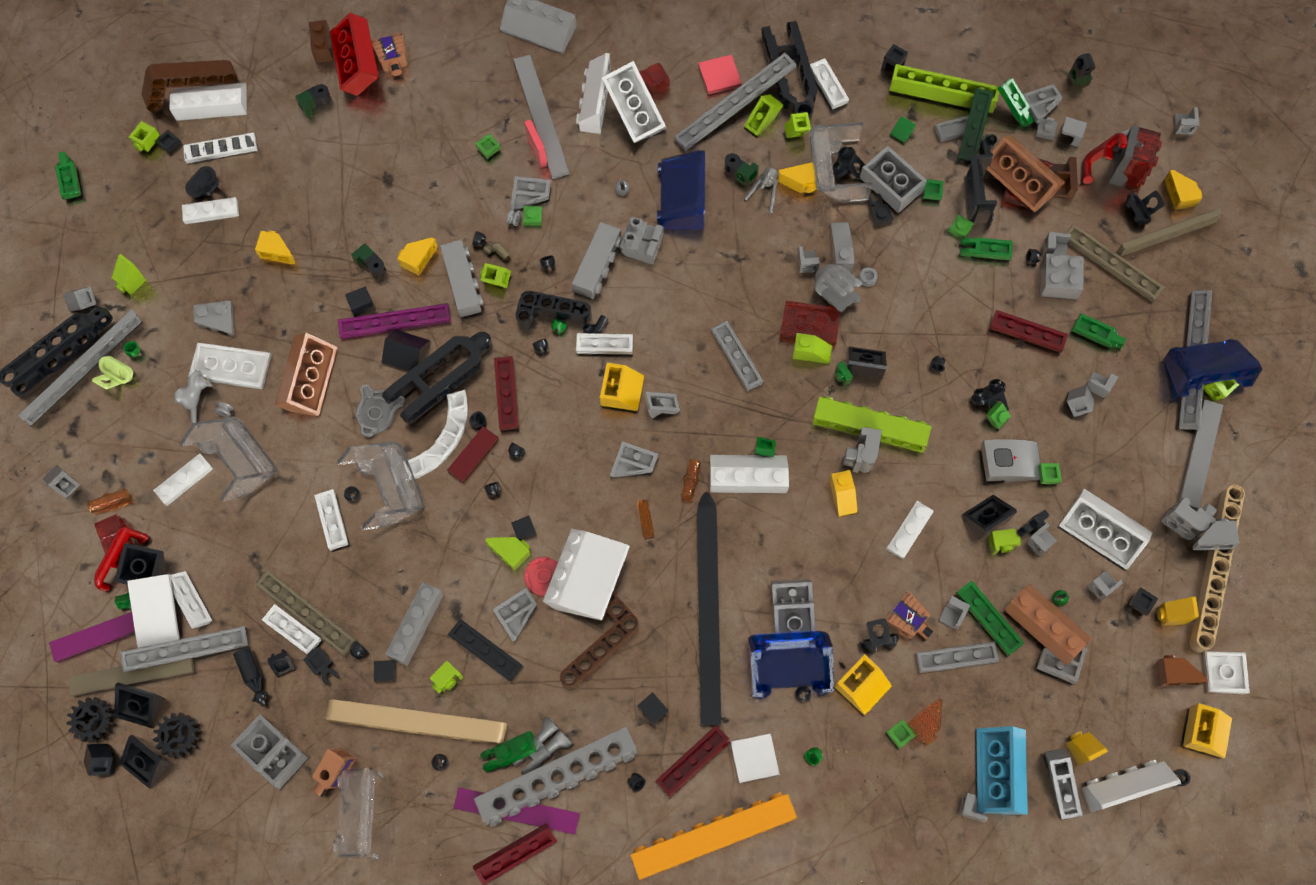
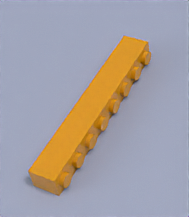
[631,792,797,880]

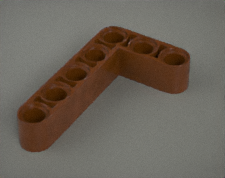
[141,60,237,112]
[560,592,639,690]

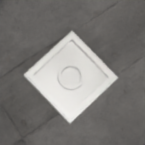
[1203,651,1250,694]
[730,734,780,783]

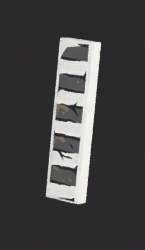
[183,132,258,164]

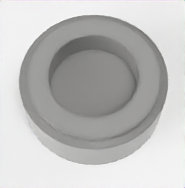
[858,267,878,287]

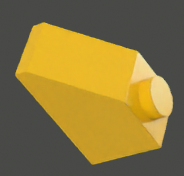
[778,162,820,193]
[1164,170,1202,211]
[255,231,296,265]
[397,237,438,276]
[829,470,858,517]
[1157,597,1199,626]
[1066,731,1108,766]

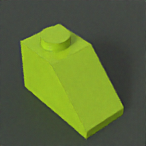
[744,95,784,136]
[112,254,146,296]
[792,333,832,364]
[485,537,531,572]

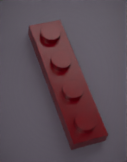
[989,310,1068,353]
[494,356,519,431]
[655,725,731,798]
[472,823,557,885]

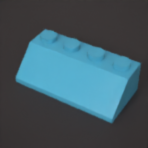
[977,726,1028,815]

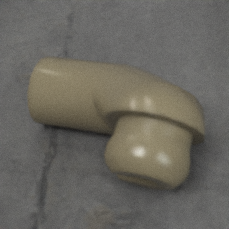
[483,242,510,260]

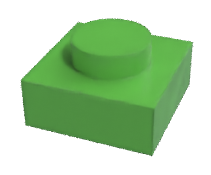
[475,134,501,159]
[523,206,542,226]
[948,215,974,239]
[986,402,1011,429]
[1038,463,1062,484]
[886,719,916,749]

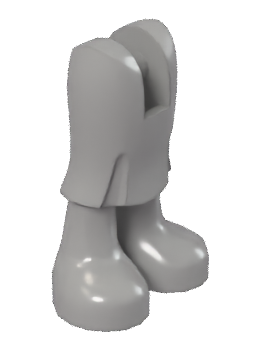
[512,716,573,775]

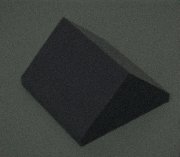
[382,329,430,372]
[846,346,887,379]
[962,495,1017,540]
[114,543,166,585]
[114,682,165,728]
[119,735,172,789]

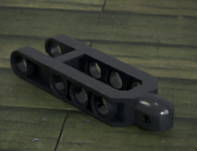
[761,21,818,121]
[0,307,113,398]
[382,331,492,424]

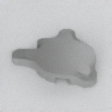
[356,384,406,438]

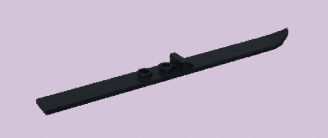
[697,492,721,725]

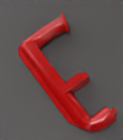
[1082,133,1127,184]
[94,527,148,592]

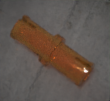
[681,459,701,500]
[87,488,130,513]

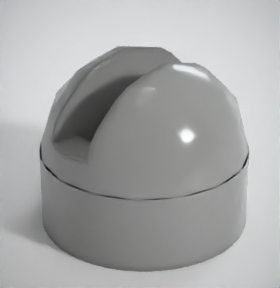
[615,180,629,196]

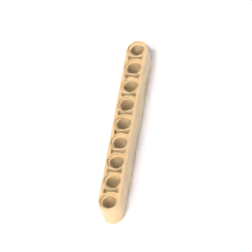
[1190,484,1245,653]
[325,699,507,745]

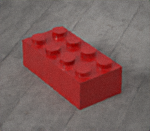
[330,13,378,96]

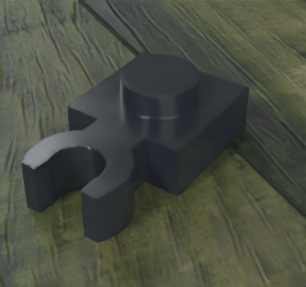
[868,194,893,227]
[1017,510,1050,537]
[303,647,338,684]

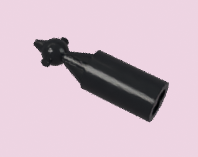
[233,647,268,707]

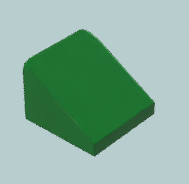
[890,116,916,144]

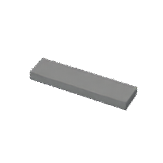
[711,321,764,392]
[915,642,999,674]

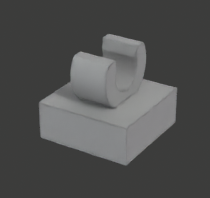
[1035,117,1058,141]

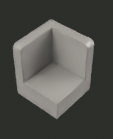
[1174,107,1199,134]
[1061,117,1087,147]
[1044,232,1071,256]
[797,246,820,273]
[63,287,97,311]
[1085,372,1118,399]
[1067,385,1094,417]
[1026,523,1056,556]
[1088,571,1124,601]
[939,596,970,630]
[959,793,988,822]

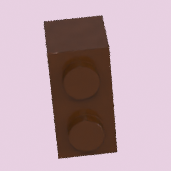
[309,20,333,63]

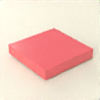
[698,55,742,95]
[524,120,547,169]

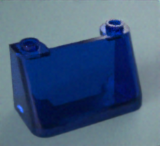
[657,150,705,229]
[1164,339,1262,397]
[748,631,834,698]

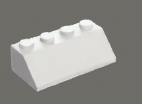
[576,53,611,134]
[602,61,666,143]
[170,83,247,121]
[710,455,789,493]
[1059,489,1152,570]
[1081,759,1181,812]

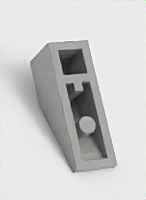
[830,222,854,273]
[1045,748,1082,819]

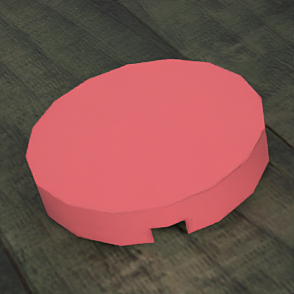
[524,556,558,596]

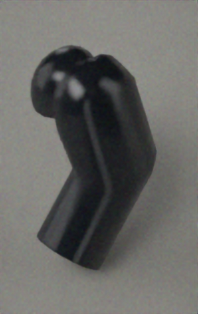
[980,134,998,155]
[583,315,609,334]

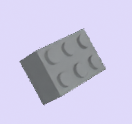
[860,146,927,213]

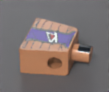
[371,32,408,76]
[886,591,934,640]
[312,748,357,797]

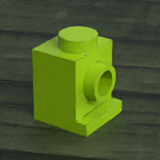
[784,112,811,138]
[129,121,160,152]
[480,263,511,289]
[1204,370,1239,402]
[988,529,1021,555]
[430,660,464,694]

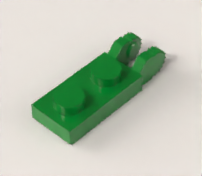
[960,237,1013,260]
[480,731,537,772]

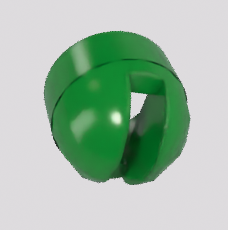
[551,318,567,334]
[123,341,140,358]
[1051,590,1069,607]
[805,747,823,766]

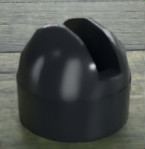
[472,231,487,247]
[1026,249,1041,264]
[540,255,555,270]
[532,338,549,354]
[930,355,946,372]
[469,411,486,427]
[508,442,525,458]
[484,482,501,497]
[344,486,361,503]
[350,641,368,658]
[795,686,811,703]
[431,754,449,771]
[1174,769,1190,786]
[627,773,646,792]

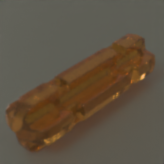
[638,500,654,538]

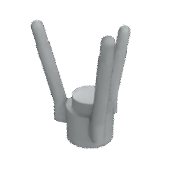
[744,167,779,214]

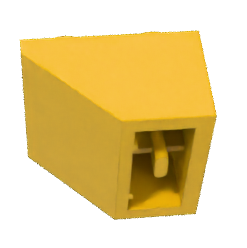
[600,362,645,411]
[835,654,892,716]
[1183,703,1232,759]

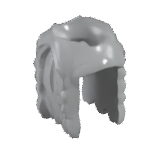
[814,264,862,312]

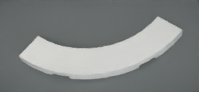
[404,390,468,481]

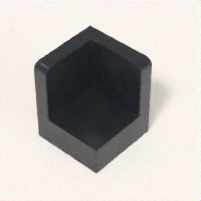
[881,44,908,69]
[345,286,375,317]
[637,692,669,724]
[84,743,113,776]

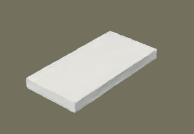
[188,343,272,390]
[127,574,180,648]

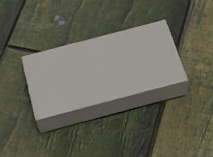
[934,115,968,142]

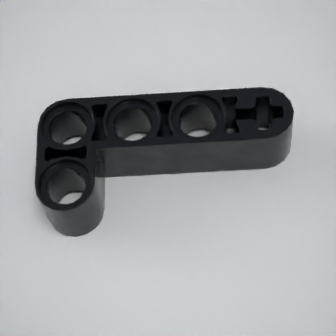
[515,291,592,330]

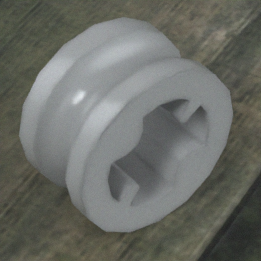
[506,208,521,227]
[214,402,233,417]

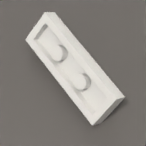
[810,58,849,109]
[182,197,239,224]
[576,333,633,355]
[153,453,213,506]
[314,489,349,550]
[886,501,934,560]
[170,571,212,629]
[262,604,322,655]

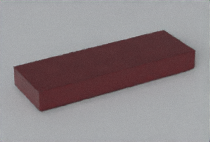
[447,426,499,483]

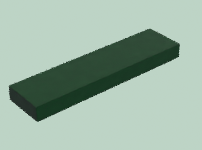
[957,88,994,162]

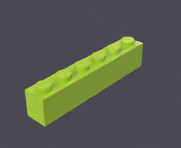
[889,64,999,113]
[812,397,931,453]

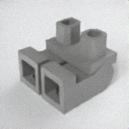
[620,217,664,265]
[843,427,882,473]
[1161,497,1217,540]

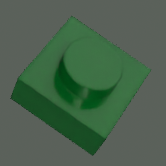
[923,179,943,200]
[834,361,853,387]
[755,437,776,457]

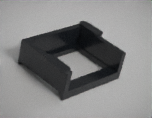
[964,152,997,226]

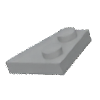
[1023,84,1062,123]
[510,176,551,211]
[193,300,234,336]
[610,441,659,478]
[492,588,537,642]
[1036,647,1087,684]

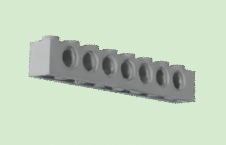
[474,727,637,826]

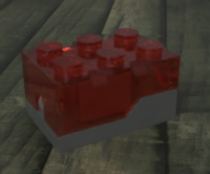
[1108,125,1162,191]

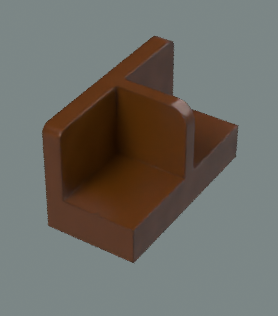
[1050,157,1078,198]

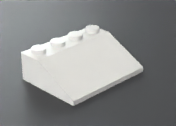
[543,529,630,620]

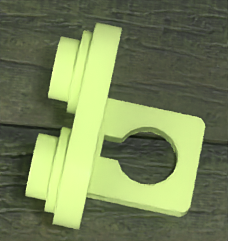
[92,356,133,389]

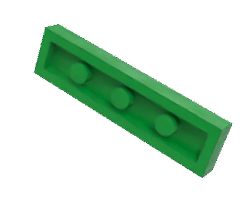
[956,581,1025,656]

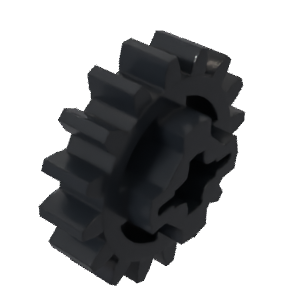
[66,697,114,742]
[153,712,200,758]

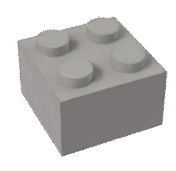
[1040,253,1084,300]

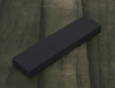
[448,619,524,683]

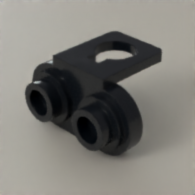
[832,146,866,180]
[185,166,220,198]
[1125,190,1165,225]
[971,379,1009,411]
[859,618,900,653]

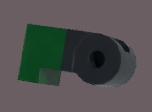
[1069,53,1096,86]
[295,84,331,117]
[725,153,759,187]
[351,243,386,279]

